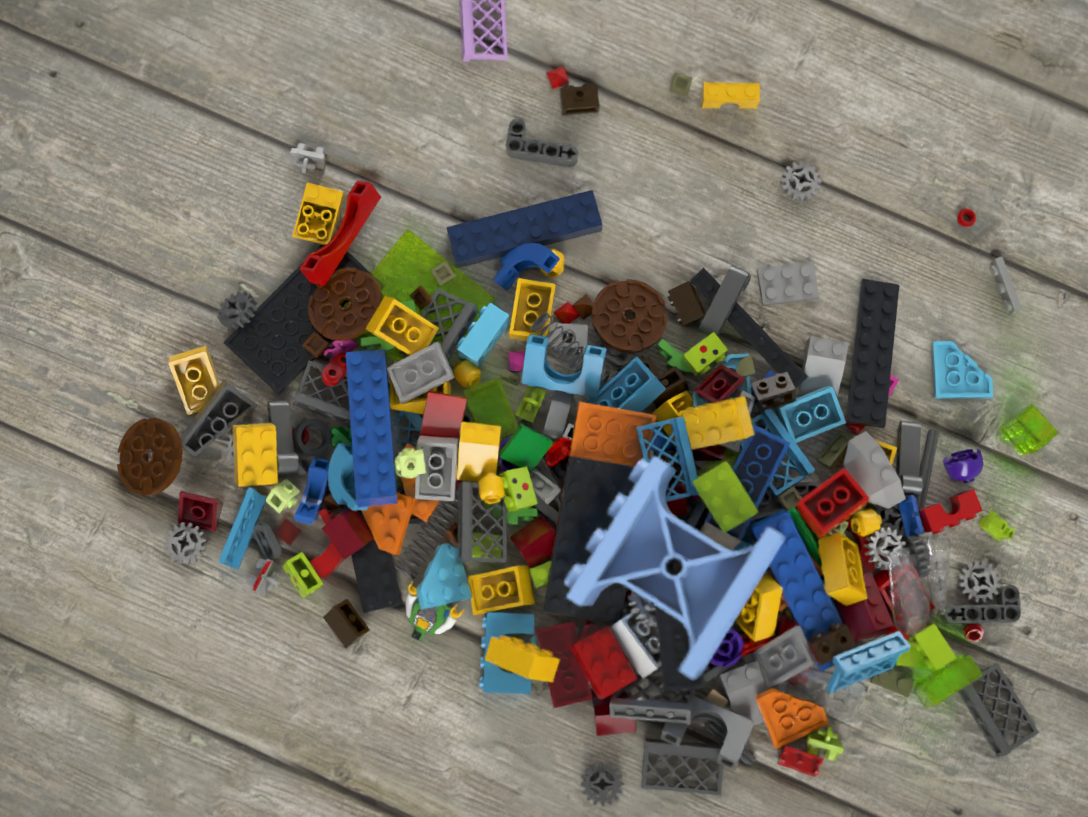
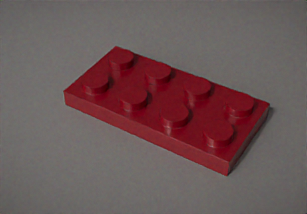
[536,621,593,708]

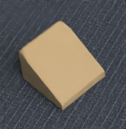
[704,689,729,708]

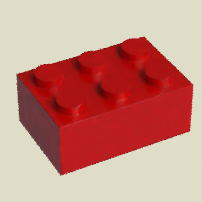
[795,468,870,539]
[570,626,637,700]

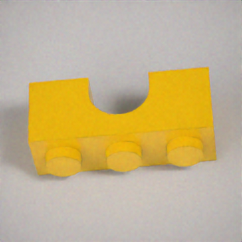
[701,82,760,109]

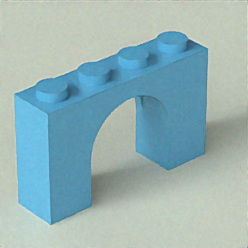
[521,334,606,398]
[479,612,534,694]

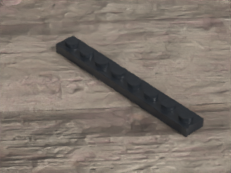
[690,267,808,389]

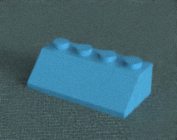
[586,357,666,412]

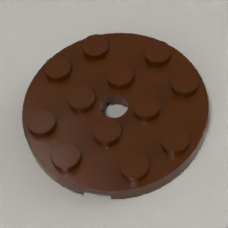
[308,268,383,341]
[591,279,668,353]
[117,418,183,496]

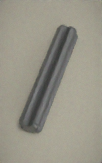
[705,722,756,766]

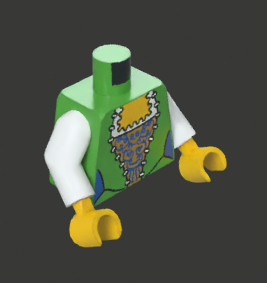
[406,581,465,641]

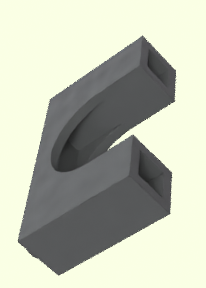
[660,691,754,770]

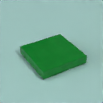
[499,424,553,472]

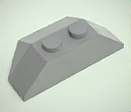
[843,431,905,509]

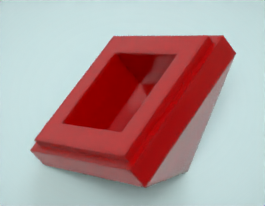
[546,66,570,90]
[554,302,580,324]

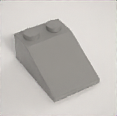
[798,336,848,397]
[415,436,459,501]
[718,661,767,726]

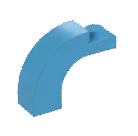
[328,443,369,511]

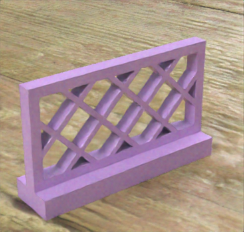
[459,0,508,62]

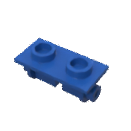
[898,495,924,537]

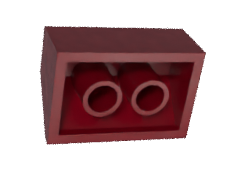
[832,572,894,642]

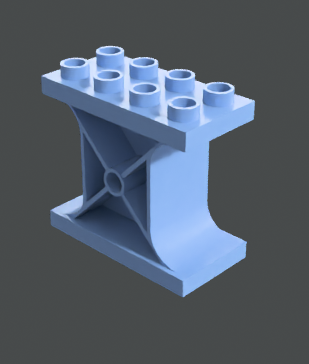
[564,456,786,679]

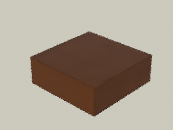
[302,331,329,359]

